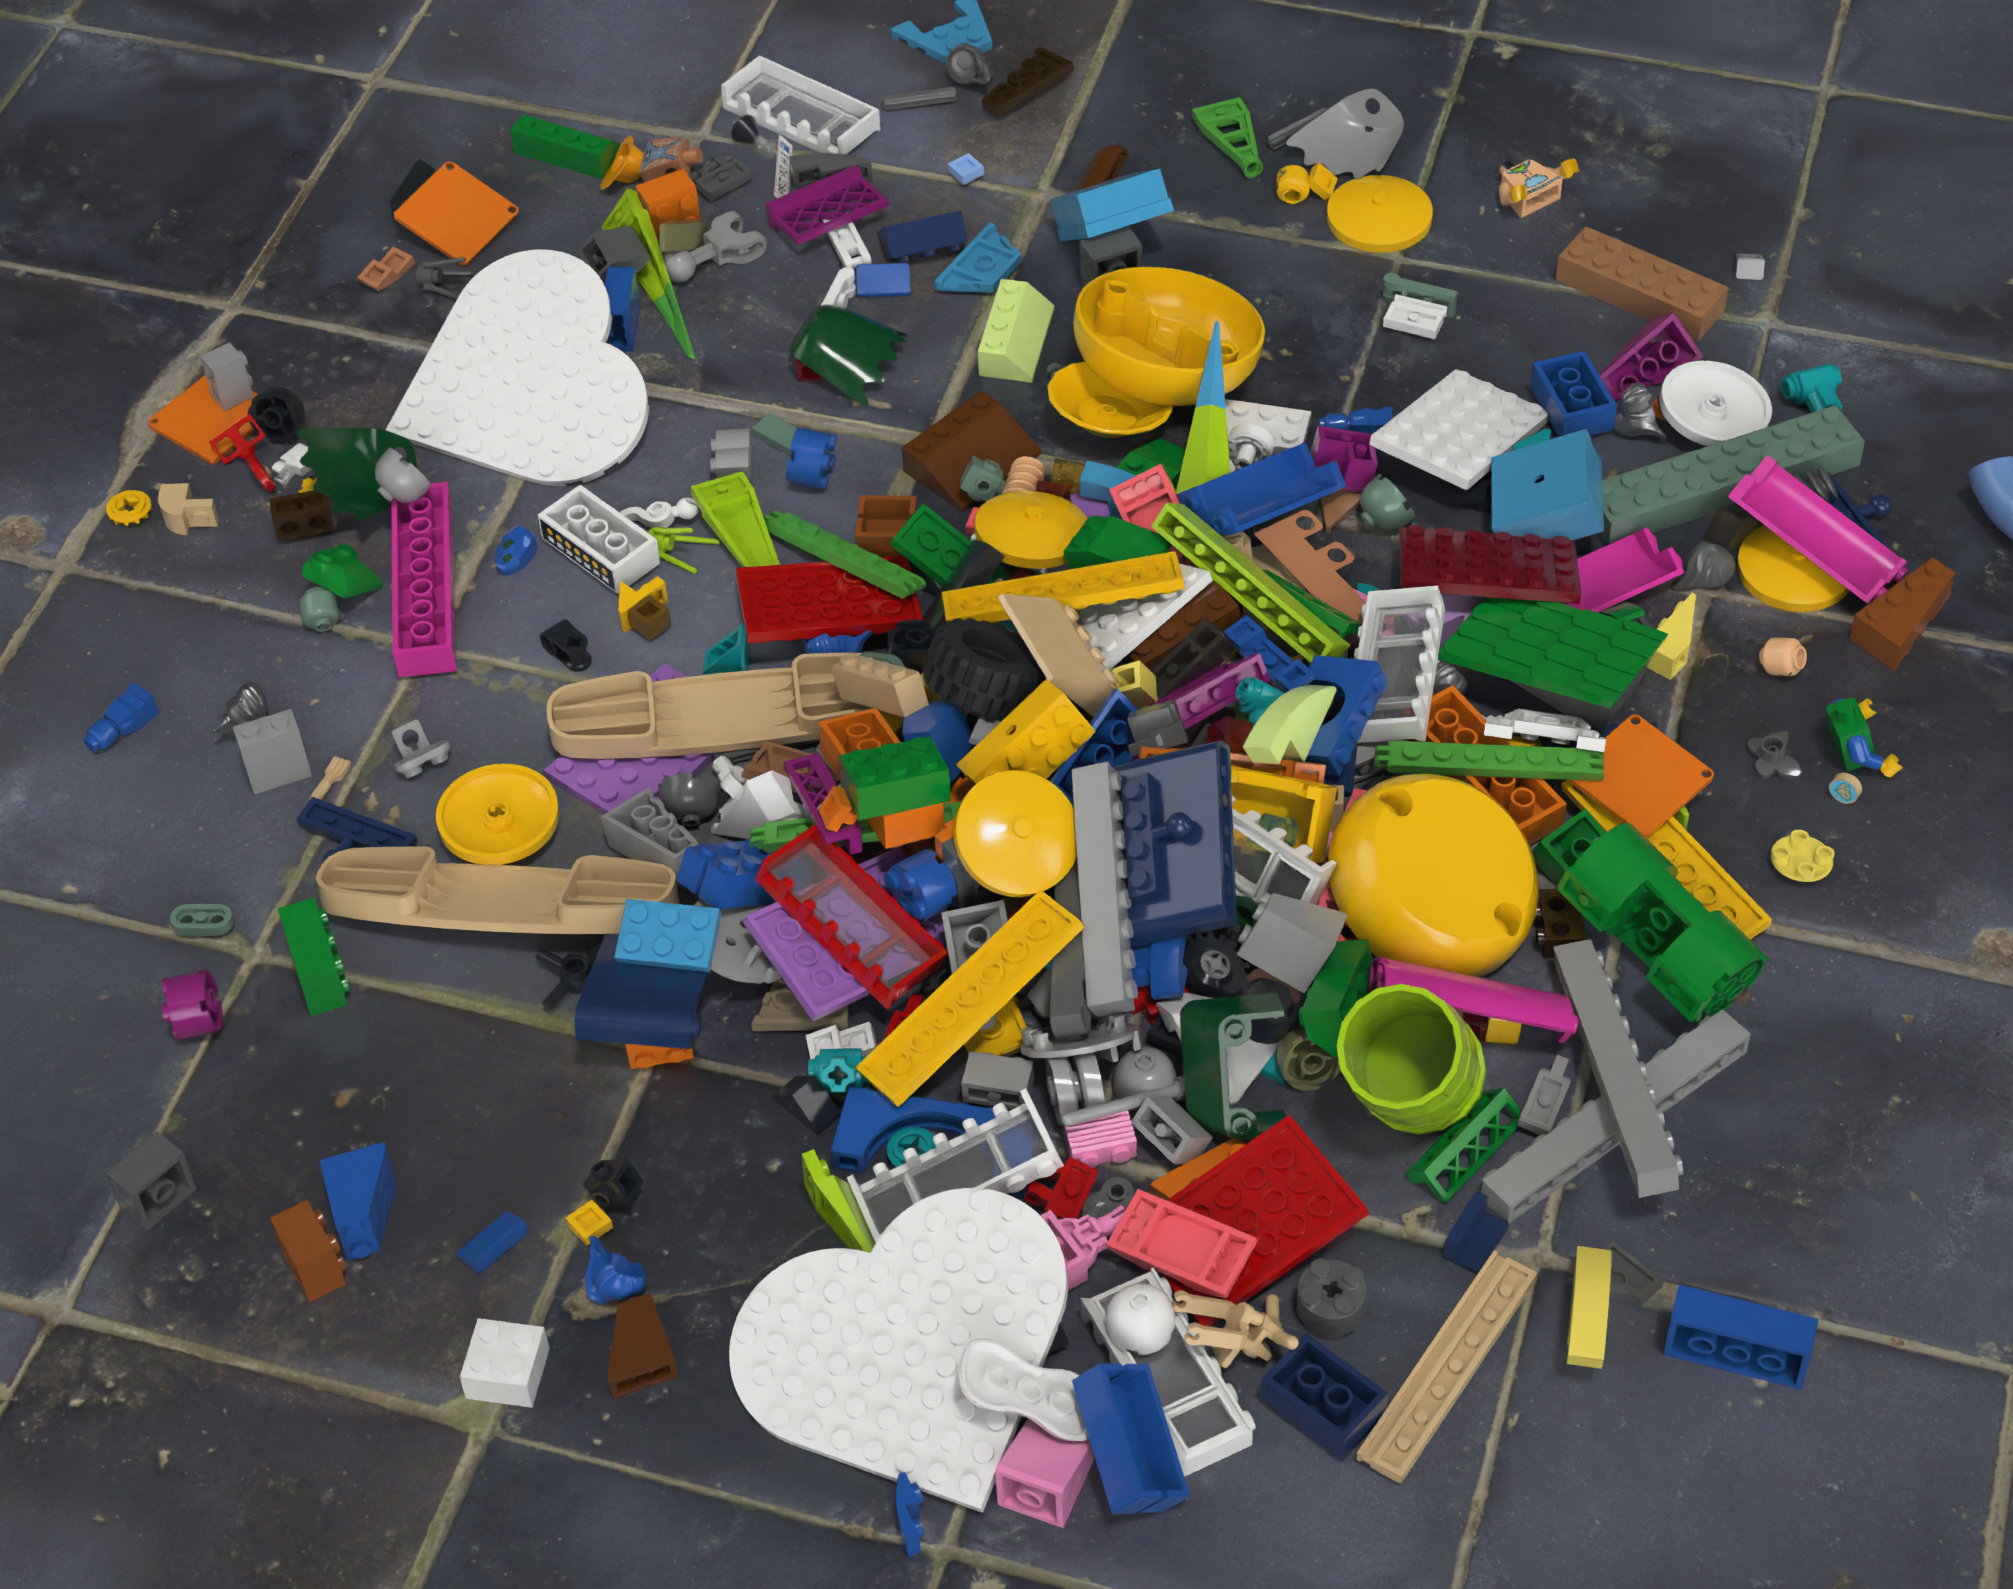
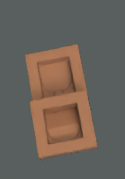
[357,246,416,291]

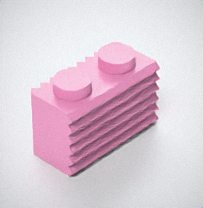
[1063,1110,1137,1168]

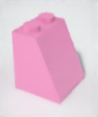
[995,1419,1095,1528]

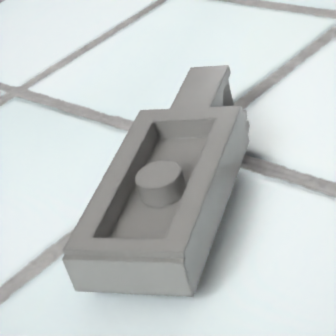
[1517,1055,1571,1135]

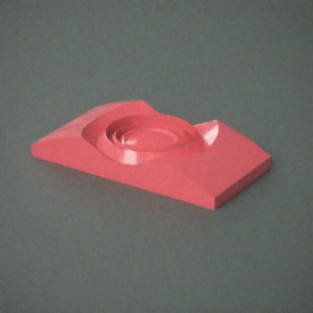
[1109,464,1200,569]
[1106,1189,1258,1299]

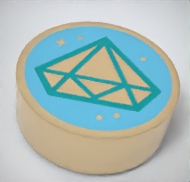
[1829,773,1862,804]

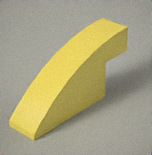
[1567,1246,1612,1369]

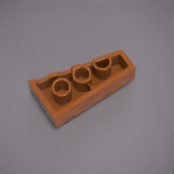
[1849,557,1956,672]

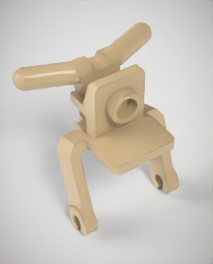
[1171,1291,1299,1369]

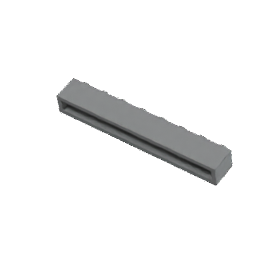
[1072,762,1138,1017]

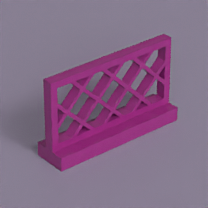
[765,165,889,245]
[1147,653,1271,729]

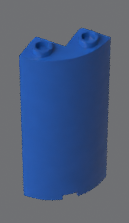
[1176,442,1347,535]

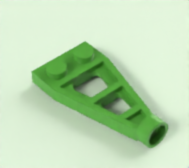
[1192,97,1263,178]

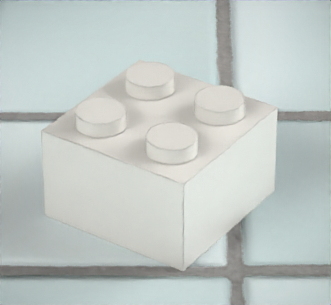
[460,1318,550,1408]

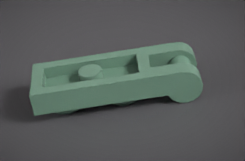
[1382,272,1458,318]

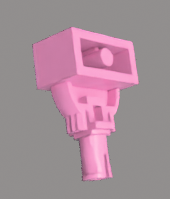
[1040,1205,1125,1291]

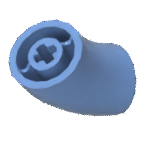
[1968,456,2013,540]

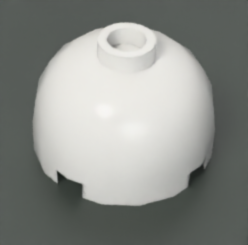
[1106,1283,1175,1355]

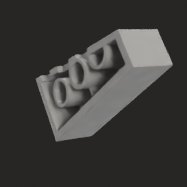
[601,787,699,889]

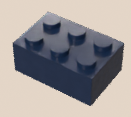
[1261,1333,1388,1461]

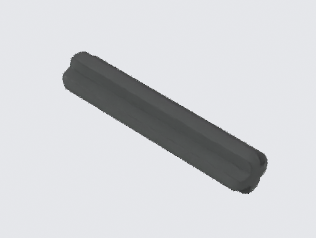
[882,87,957,111]
[1266,108,1327,150]

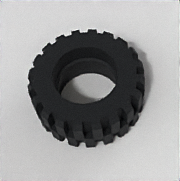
[922,618,1044,720]

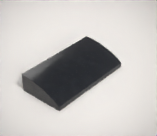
[923,540,1005,629]

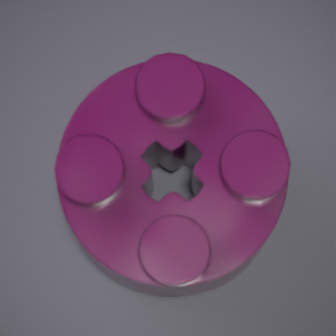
[162,970,223,1040]

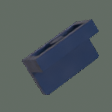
[1443,1191,1509,1275]

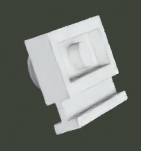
[1383,294,1448,339]

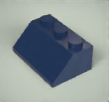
[877,210,968,263]

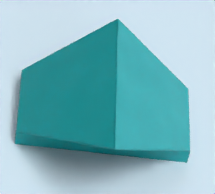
[703,624,751,675]

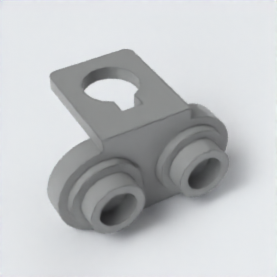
[391,719,451,778]

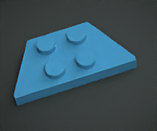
[934,222,1022,293]

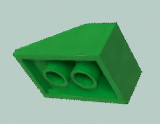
[1116,438,1186,490]
[1063,515,1172,569]

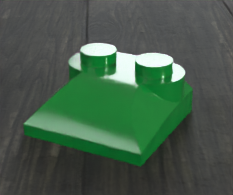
[301,544,383,599]

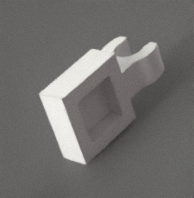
[272,443,311,485]

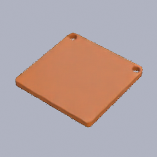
[394,161,519,267]
[148,375,257,464]
[1568,714,1714,838]

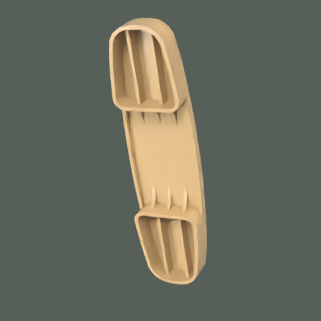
[547,652,872,759]
[316,847,679,934]

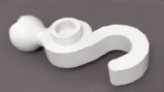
[620,497,698,528]

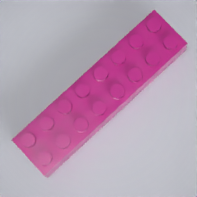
[391,482,457,677]

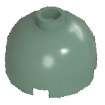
[1360,474,1415,532]

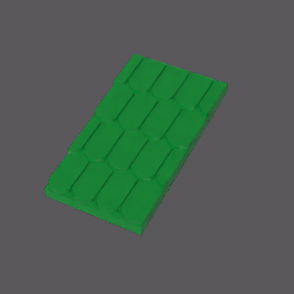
[1438,597,1668,735]

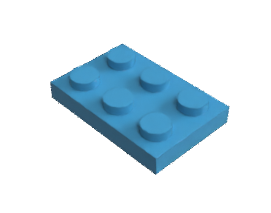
[614,899,722,972]

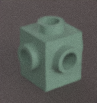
[960,456,1005,502]

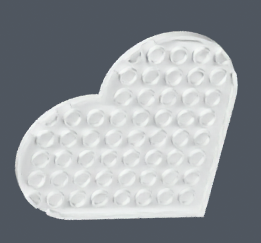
[386,249,649,487]
[729,1188,1068,1513]

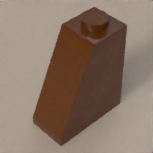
[607,1293,679,1399]

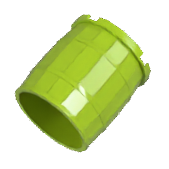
[1336,984,1487,1136]

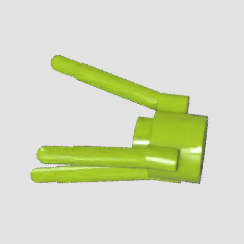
[648,527,720,574]

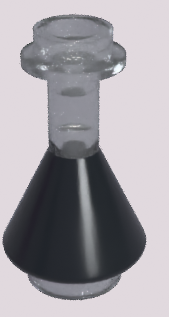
[730,115,778,159]

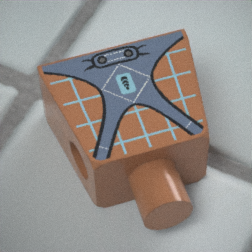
[639,137,703,182]

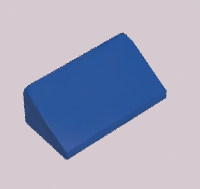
[856,263,910,297]
[456,1212,528,1275]

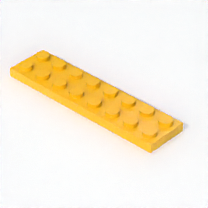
[942,551,1185,625]
[1562,780,1772,939]
[856,890,1085,1107]

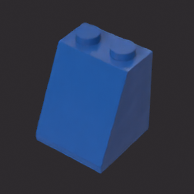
[903,700,975,783]
[319,1142,397,1260]

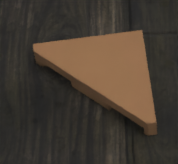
[1320,489,1362,534]

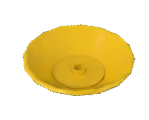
[1047,361,1173,438]

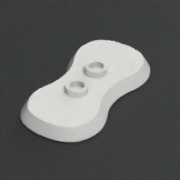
[959,1339,1089,1441]

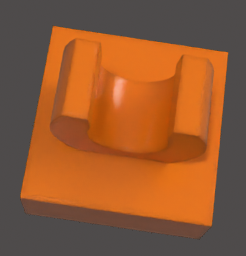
[818,785,858,832]

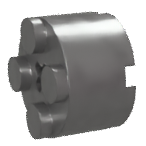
[1297,1258,1367,1340]

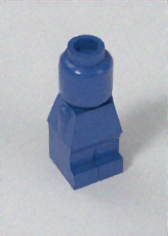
[1319,407,1393,434]
[83,682,159,752]

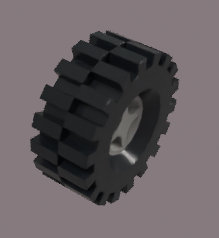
[1182,922,1259,998]

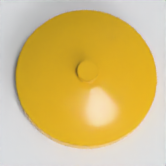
[1327,175,1433,253]
[974,491,1087,569]
[1737,525,1850,612]
[436,764,559,865]
[953,771,1077,897]

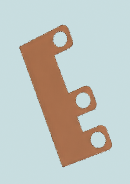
[1254,510,1403,639]

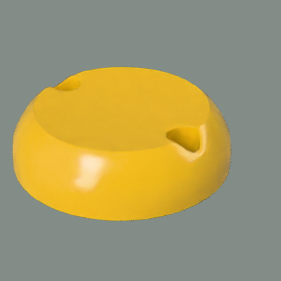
[1073,267,1265,406]
[1328,774,1539,978]

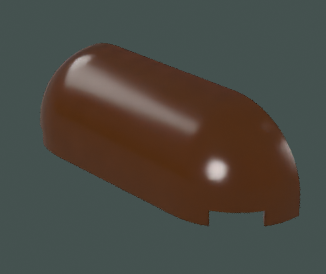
[1075,145,1128,191]

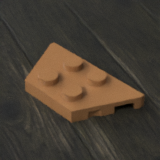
[741,741,840,793]

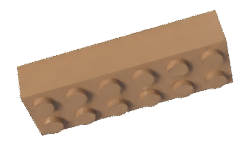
[1556,226,1729,342]

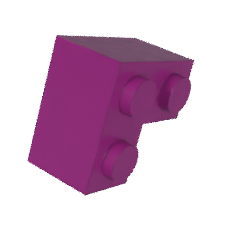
[1310,426,1378,492]

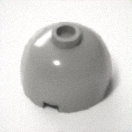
[375,447,432,503]
[1112,1046,1177,1112]

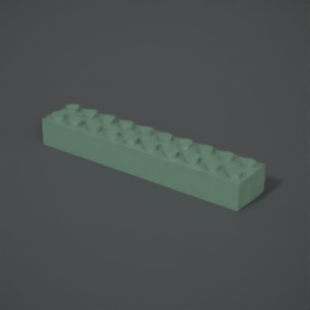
[1598,405,1865,545]

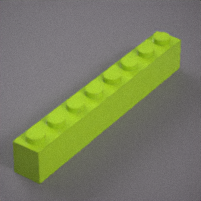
[1151,503,1350,663]

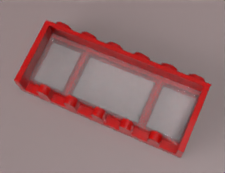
[755,824,948,1010]

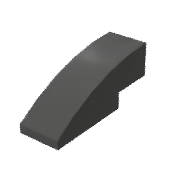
[789,153,873,189]

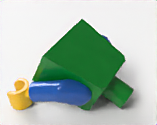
[1825,697,1903,778]

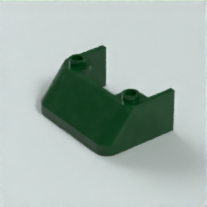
[1180,993,1286,1139]

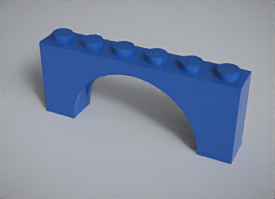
[831,1087,1041,1200]

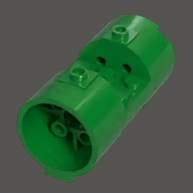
[1556,822,1768,1024]

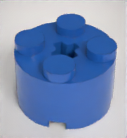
[786,428,837,490]
[884,849,957,922]

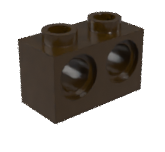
[269,490,335,542]
[1534,889,1585,959]

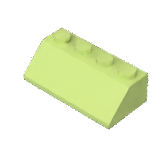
[978,279,1054,382]

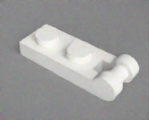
[822,219,872,271]
[816,267,856,320]

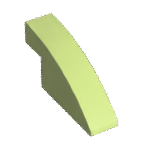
[1243,685,1337,764]

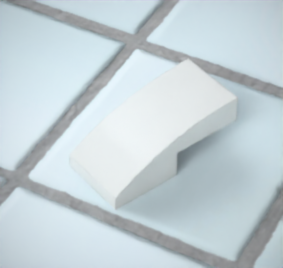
[806,1021,877,1059]

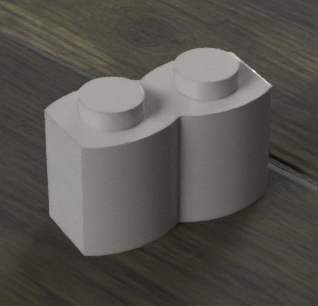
[710,428,752,481]

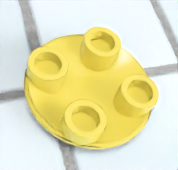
[1770,830,1835,882]

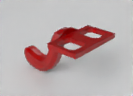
[209,414,276,493]

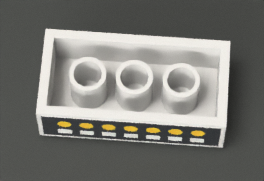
[538,485,660,594]

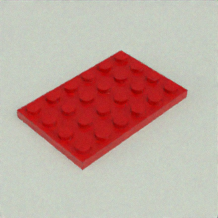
[736,556,923,644]
[1158,1114,1369,1327]

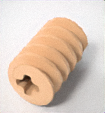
[1002,456,1046,494]

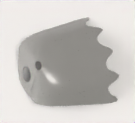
[1286,89,1404,179]

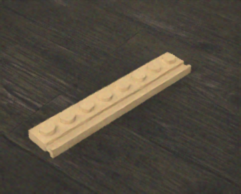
[1356,1250,1538,1484]

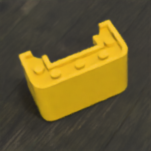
[1231,766,1337,865]

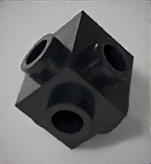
[583,1158,644,1208]

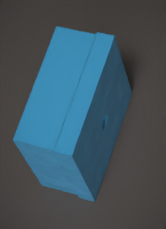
[1050,168,1174,242]
[1492,429,1604,540]

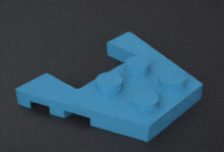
[891,0,993,64]

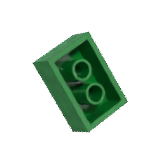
[839,737,951,820]
[278,897,350,1016]

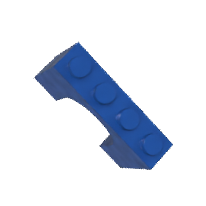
[1305,655,1388,776]

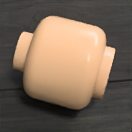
[1759,637,1807,677]

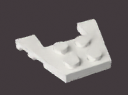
[1484,708,1606,752]

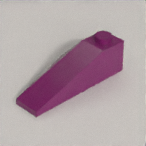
[1599,313,1704,401]

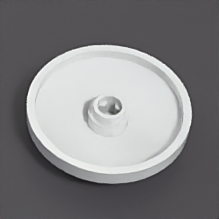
[1659,361,1772,446]

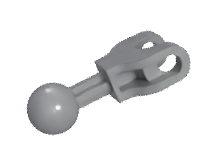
[663,211,767,283]

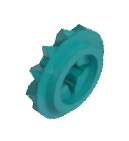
[887,1127,936,1170]

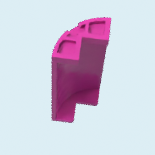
[1728,455,1908,604]
[1560,527,1685,612]
[1368,957,1579,1044]

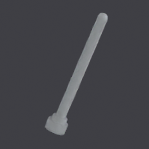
[1061,1075,1185,1126]

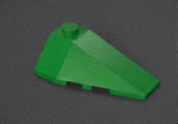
[1532,808,1620,940]

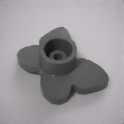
[1747,731,1801,779]

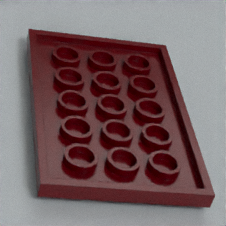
[1399,525,1582,604]

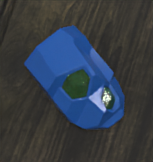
[494,525,538,575]

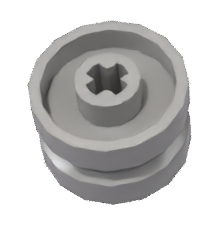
[1045,1052,1105,1125]

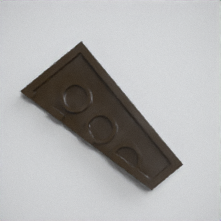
[982,47,1074,117]

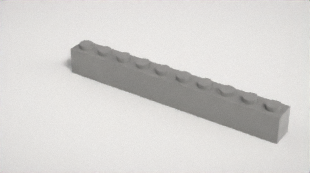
[1553,939,1683,1198]
[1481,1009,1751,1224]

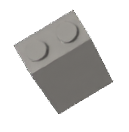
[233,709,312,795]
[1237,893,1347,993]

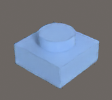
[948,153,984,185]

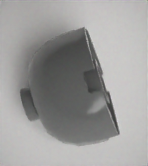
[658,773,720,826]

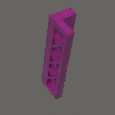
[784,753,862,855]

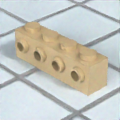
[831,653,929,718]

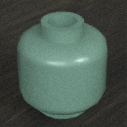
[299,587,340,632]

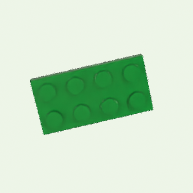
[889,503,1013,586]

